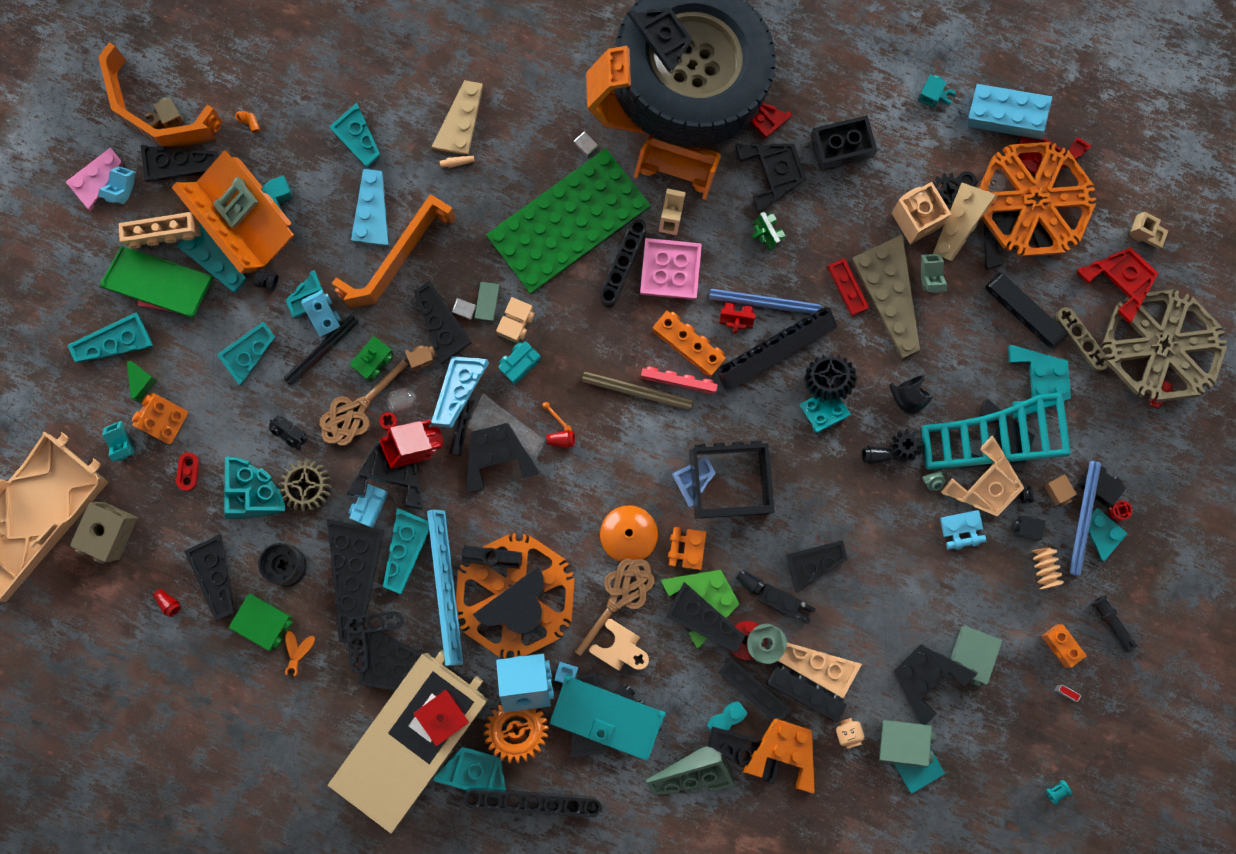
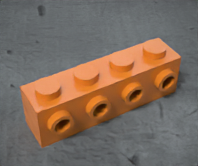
[652,311,726,379]

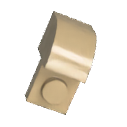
[659,189,686,235]
[1130,212,1168,249]

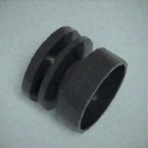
[258,543,307,587]

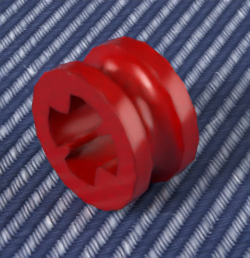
[379,412,398,430]

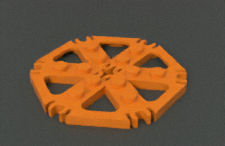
[979,142,1096,257]
[456,533,575,658]

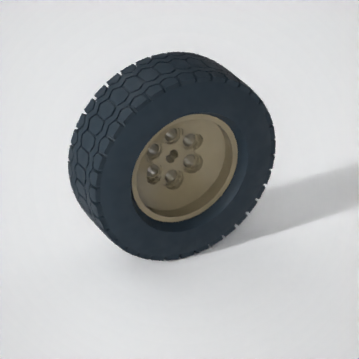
[614,0,775,148]

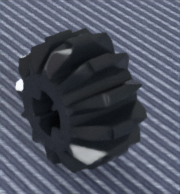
[890,429,923,462]

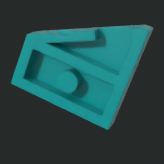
[286,270,325,319]
[1089,508,1128,562]

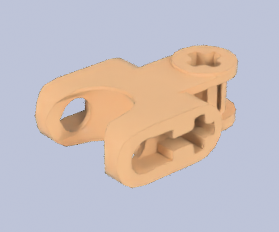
[589,619,649,671]

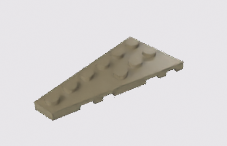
[851,235,920,359]

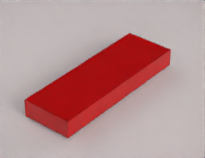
[827,258,869,317]

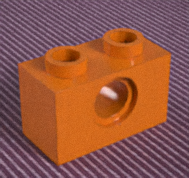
[1041,624,1087,668]

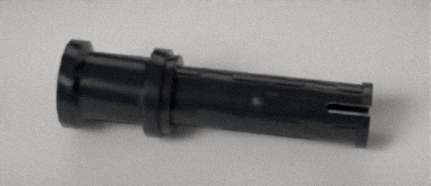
[449,398,475,456]
[1091,595,1138,652]

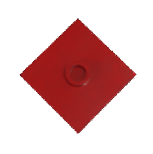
[413,689,470,746]

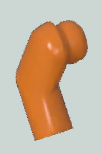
[235,111,260,133]

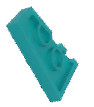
[217,321,276,386]

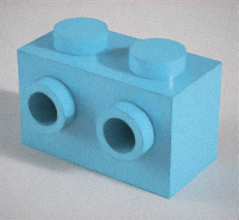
[301,290,342,337]

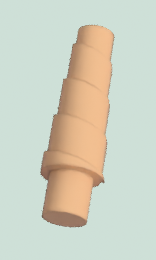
[440,155,475,168]

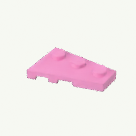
[66,147,124,212]

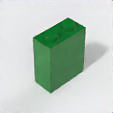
[229,593,293,651]

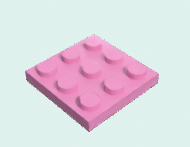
[640,238,702,300]

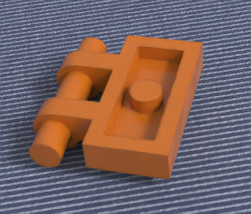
[668,527,706,570]

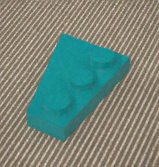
[329,103,381,168]

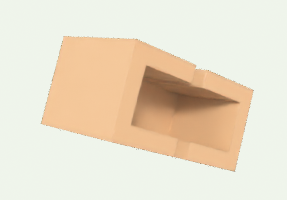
[496,297,535,343]

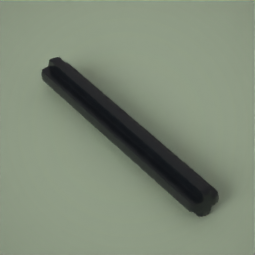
[283,315,358,385]

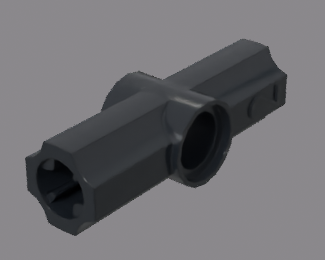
[461,545,522,569]

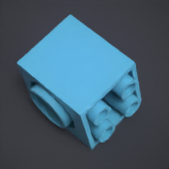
[496,654,554,713]

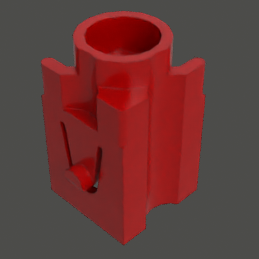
[380,420,443,468]

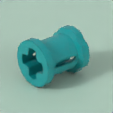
[1045,780,1073,805]

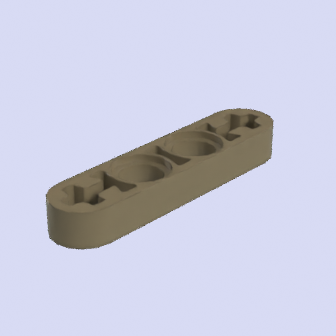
[1055,307,1108,372]

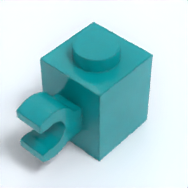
[918,74,956,108]

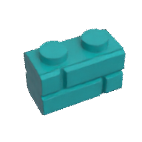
[498,341,542,386]

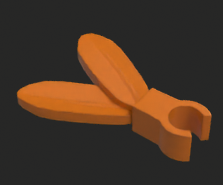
[285,631,315,677]

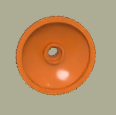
[600,506,658,562]

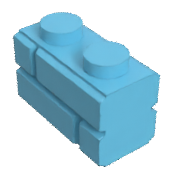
[348,484,388,528]

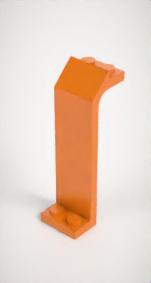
[332,194,456,309]

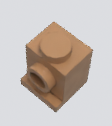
[405,345,436,372]

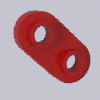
[176,452,200,491]

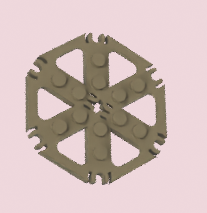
[1102,289,1228,402]

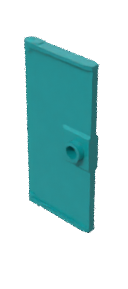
[550,675,666,761]

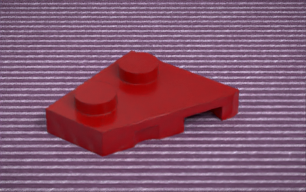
[750,102,793,139]

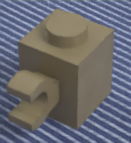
[145,97,184,128]

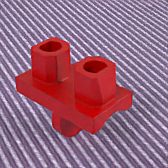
[719,303,755,334]

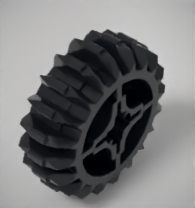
[805,353,857,404]

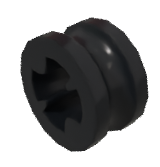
[1019,486,1034,504]

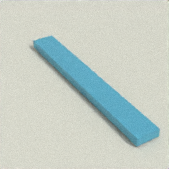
[427,510,463,666]

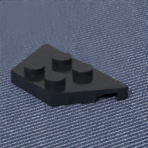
[628,8,692,73]

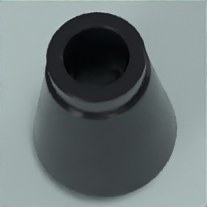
[862,445,892,464]
[736,569,766,596]

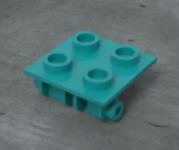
[799,397,851,433]

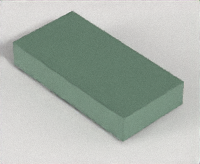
[475,282,500,322]

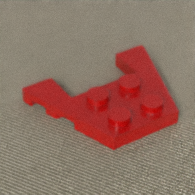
[1018,136,1092,176]
[1076,247,1158,324]

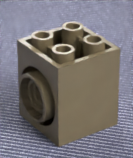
[70,502,138,563]

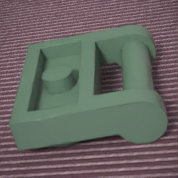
[213,177,259,228]

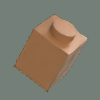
[1044,474,1077,506]

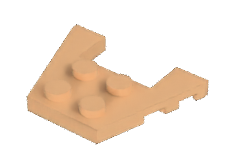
[941,436,1024,516]

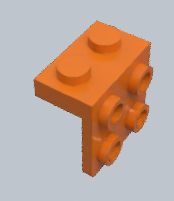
[132,392,188,444]

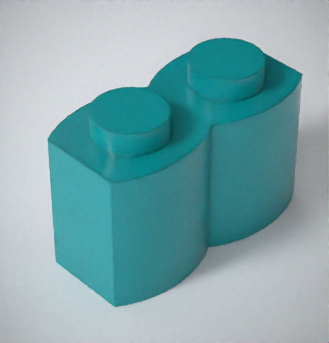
[706,701,747,731]

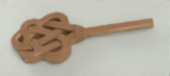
[319,360,408,446]
[575,559,654,656]

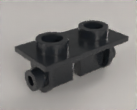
[269,415,308,451]

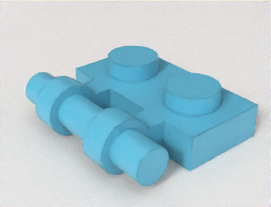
[940,510,986,550]

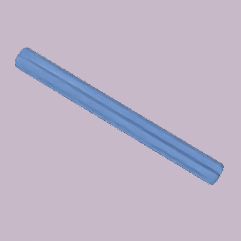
[709,289,821,314]
[1069,461,1101,576]

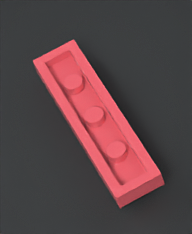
[641,367,718,395]

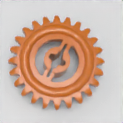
[484,704,549,764]

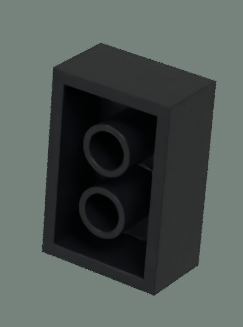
[811,115,877,170]

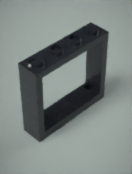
[689,440,775,519]

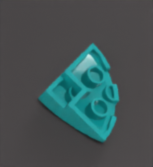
[224,456,285,519]

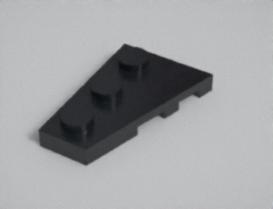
[786,540,848,592]

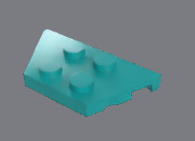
[433,746,506,799]

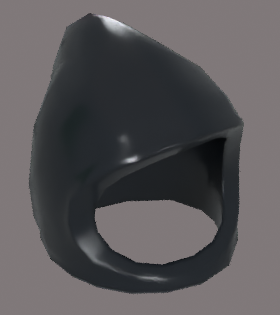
[889,375,933,414]

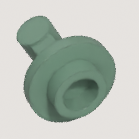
[922,470,946,491]

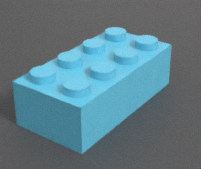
[968,84,1052,140]

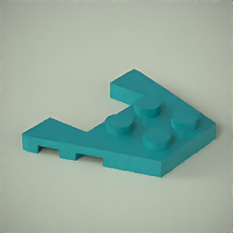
[1008,345,1071,419]

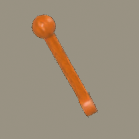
[542,402,572,432]

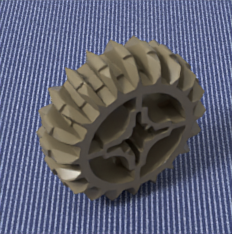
[279,460,332,512]

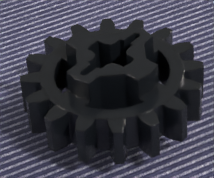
[932,173,966,211]

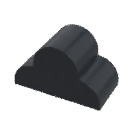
[473,567,546,635]

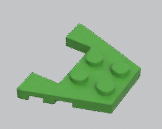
[661,570,739,648]

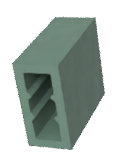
[950,626,1003,687]
[879,720,935,768]

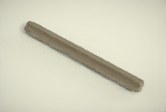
[582,372,693,410]

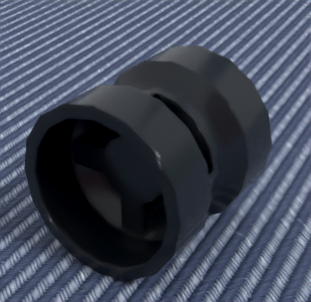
[254,268,279,292]

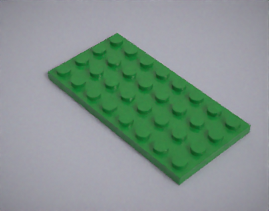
[486,148,651,295]

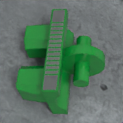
[752,212,785,250]

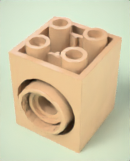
[891,182,951,245]

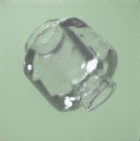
[386,387,417,415]

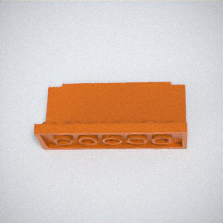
[172,151,294,273]

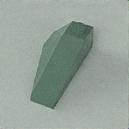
[646,746,734,795]

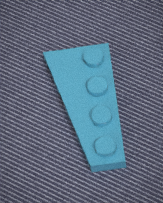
[351,169,389,247]
[431,356,489,428]

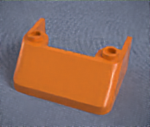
[634,134,721,200]

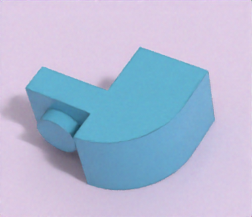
[98,166,136,204]

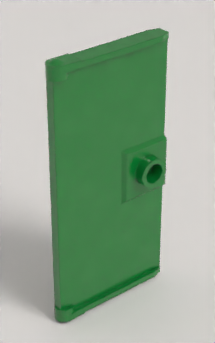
[99,246,213,318]

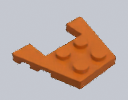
[743,719,815,794]

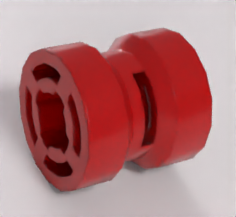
[1107,501,1132,522]

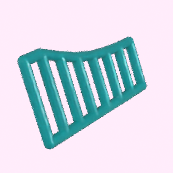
[921,392,1071,470]

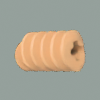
[1031,548,1064,589]

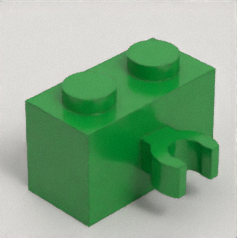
[349,336,394,382]

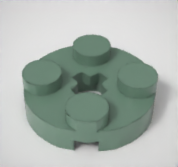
[747,624,787,664]

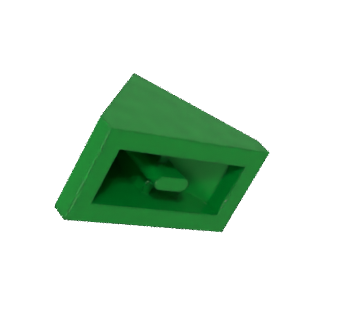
[127,361,157,402]

